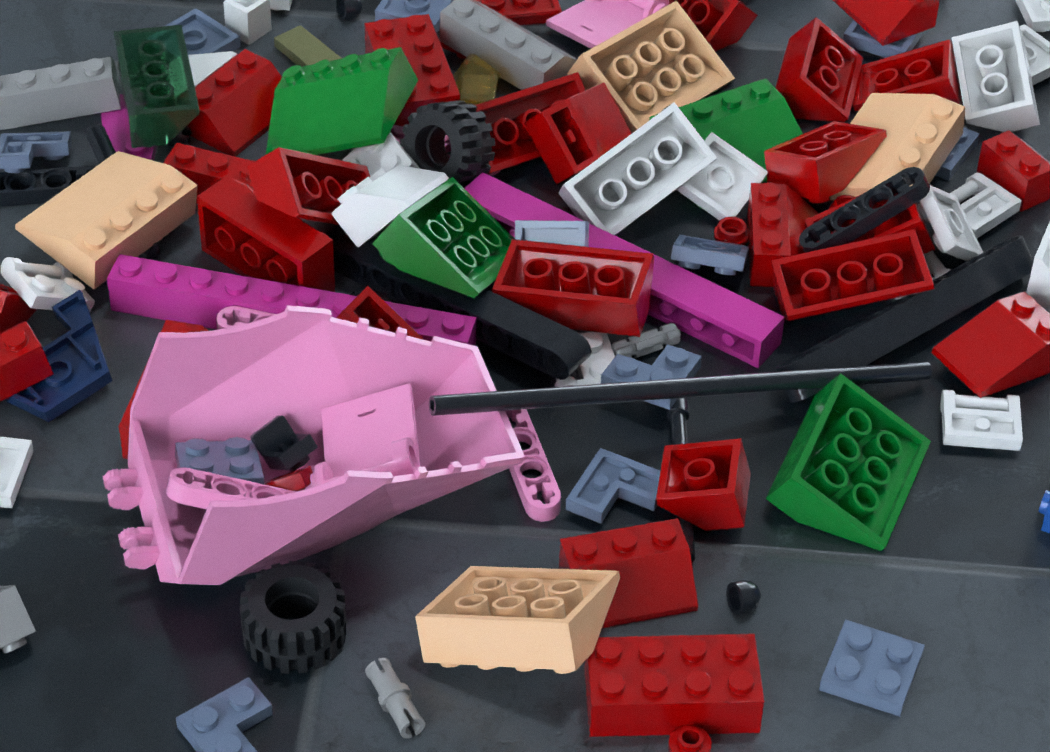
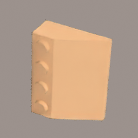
[567,1,735,133]
[830,93,965,201]
[15,151,198,290]
[415,566,620,674]

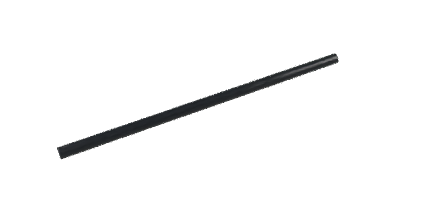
[429,361,932,416]

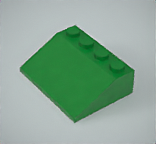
[266,47,418,155]
[649,78,803,209]
[372,177,515,298]
[766,373,931,551]

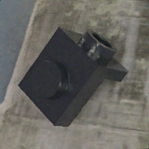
[250,415,318,472]

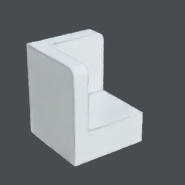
[223,0,272,45]

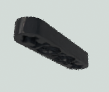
[0,166,96,207]
[799,167,930,253]

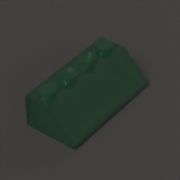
[114,25,200,148]

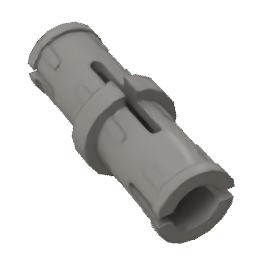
[365,658,426,738]

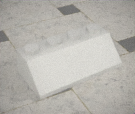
[558,102,717,235]

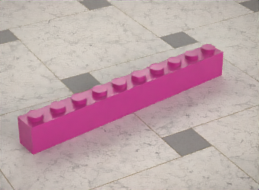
[464,173,785,368]
[107,254,476,346]

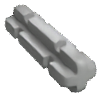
[611,323,681,358]

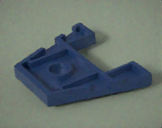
[4,290,113,422]

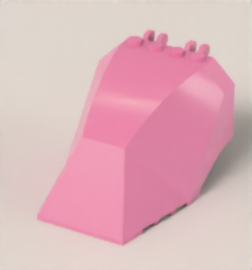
[102,305,525,585]

